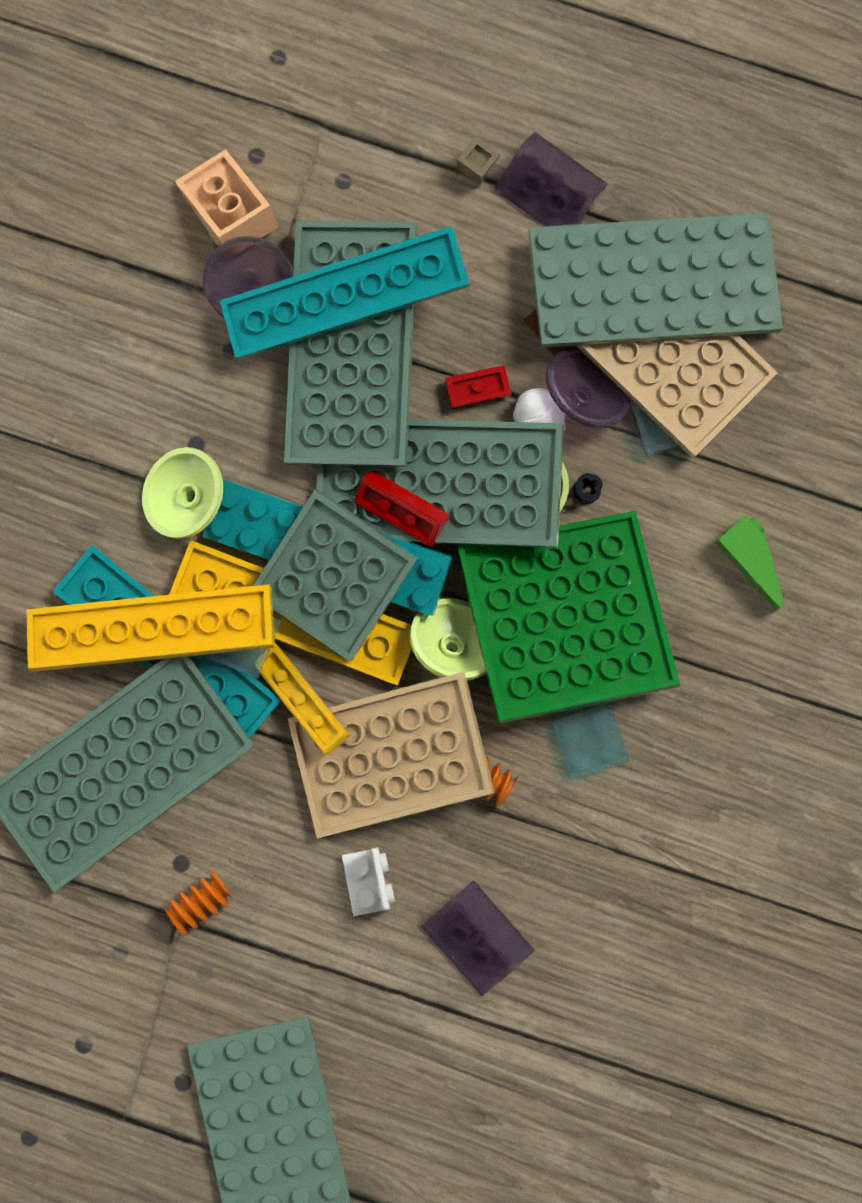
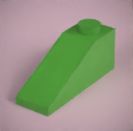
[716,515,785,611]

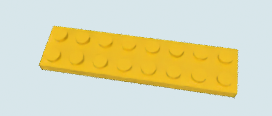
[169,540,412,686]
[26,585,275,672]

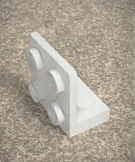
[342,848,395,916]

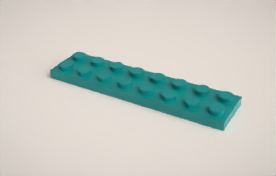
[220,226,471,360]
[203,478,453,616]
[52,545,281,738]

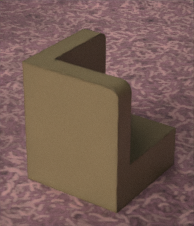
[457,136,500,186]

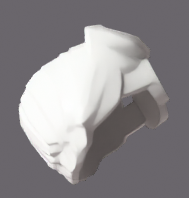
[513,388,566,431]

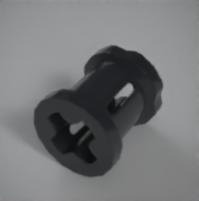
[574,473,603,504]

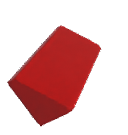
[354,471,450,547]

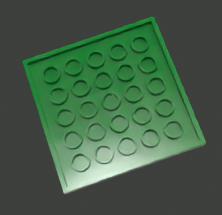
[456,511,680,724]

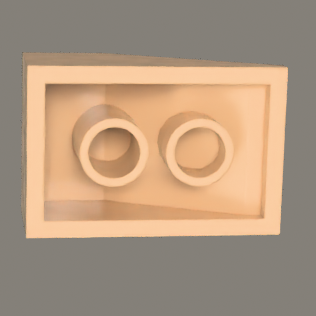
[175,149,279,259]

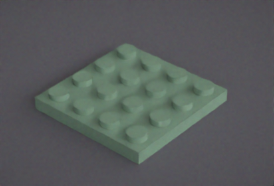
[253,489,419,662]

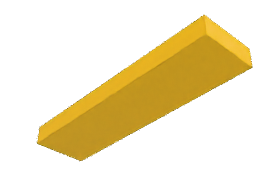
[252,643,351,756]

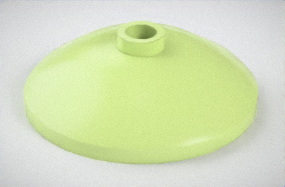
[142,447,223,539]
[410,598,486,681]

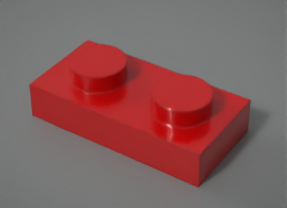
[445,365,511,409]

